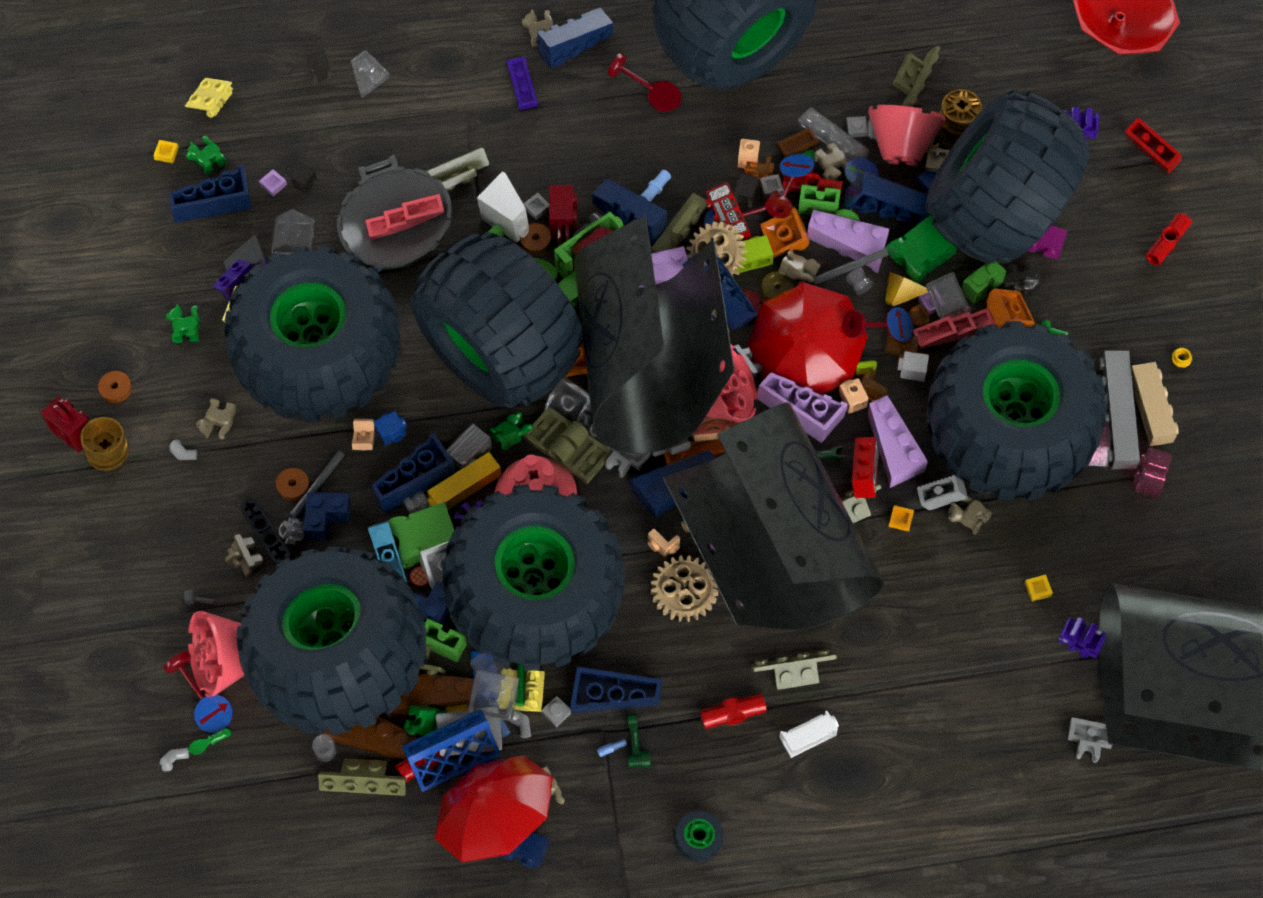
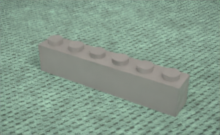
[1099,351,1140,469]

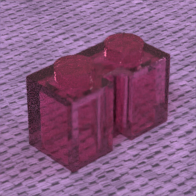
[1133,447,1172,498]

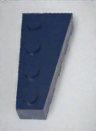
[537,8,613,69]
[169,165,252,223]
[843,172,930,225]
[592,178,667,246]
[682,251,758,330]
[371,433,456,513]
[631,450,716,519]
[570,667,663,713]

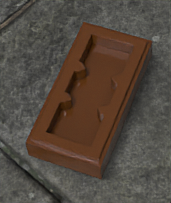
[776,127,819,159]

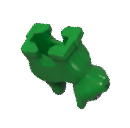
[185,135,227,176]
[166,304,200,343]
[489,412,533,451]
[404,705,448,736]

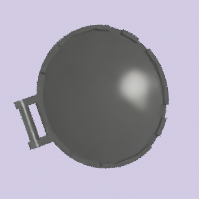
[337,155,452,269]

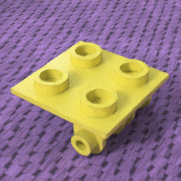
[185,78,233,118]
[499,670,545,712]

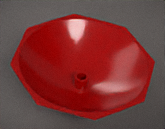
[1073,0,1180,54]
[747,283,868,395]
[434,755,553,862]

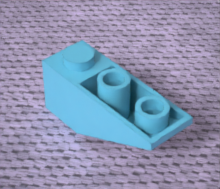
[367,521,407,582]

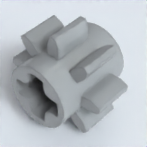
[279,518,305,545]

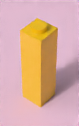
[427,452,501,510]

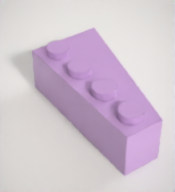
[808,210,889,273]
[638,246,688,288]
[757,373,848,443]
[868,396,928,488]

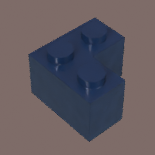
[303,492,351,541]
[413,581,450,625]
[501,832,549,869]

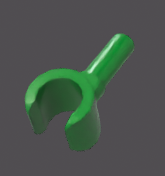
[1042,320,1068,336]

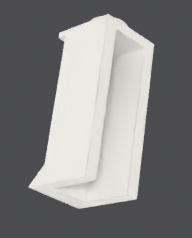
[779,711,839,758]

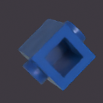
[373,411,407,446]

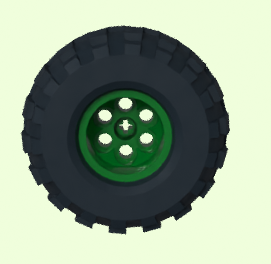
[652,0,818,90]
[925,90,1090,264]
[410,232,583,408]
[224,246,401,422]
[926,321,1107,501]
[443,484,625,671]
[237,546,426,735]

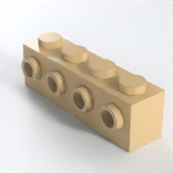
[1131,362,1179,446]

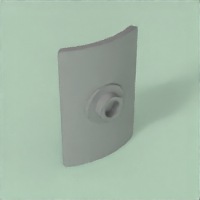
[435,708,502,756]

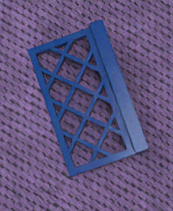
[402,709,501,792]

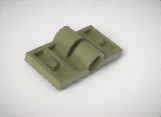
[523,407,613,484]

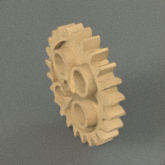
[687,222,747,276]
[651,555,718,622]

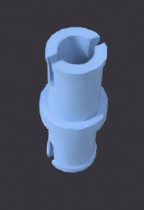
[640,170,671,202]

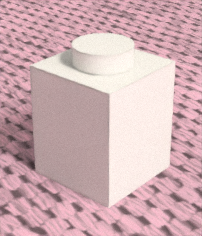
[898,351,929,382]

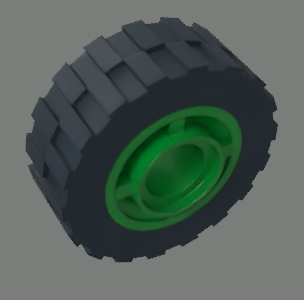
[674,811,724,863]

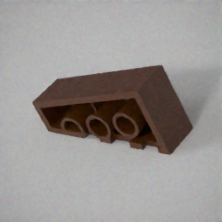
[383,673,475,719]
[320,716,416,761]

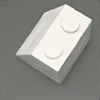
[477,171,529,243]

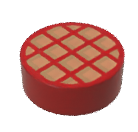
[410,566,429,588]

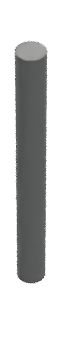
[813,248,889,285]
[290,450,345,519]

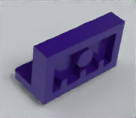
[213,259,253,302]

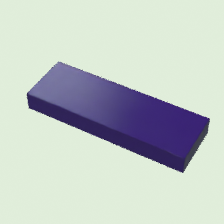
[506,56,538,110]

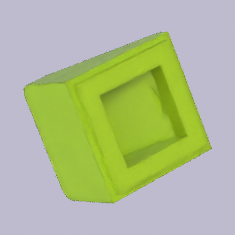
[855,360,877,375]

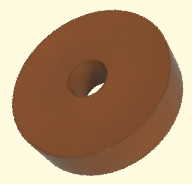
[520,223,551,254]
[98,371,132,403]
[276,468,310,501]

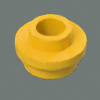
[1171,348,1192,368]

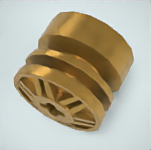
[940,89,982,141]
[80,417,129,471]

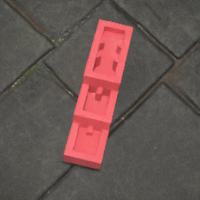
[365,194,445,240]
[913,308,995,348]

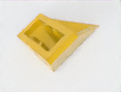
[885,272,929,307]

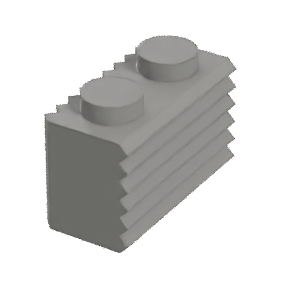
[446,423,491,470]
[917,475,967,510]

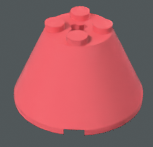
[868,105,946,166]
[706,345,757,422]
[495,455,577,497]
[188,611,245,697]

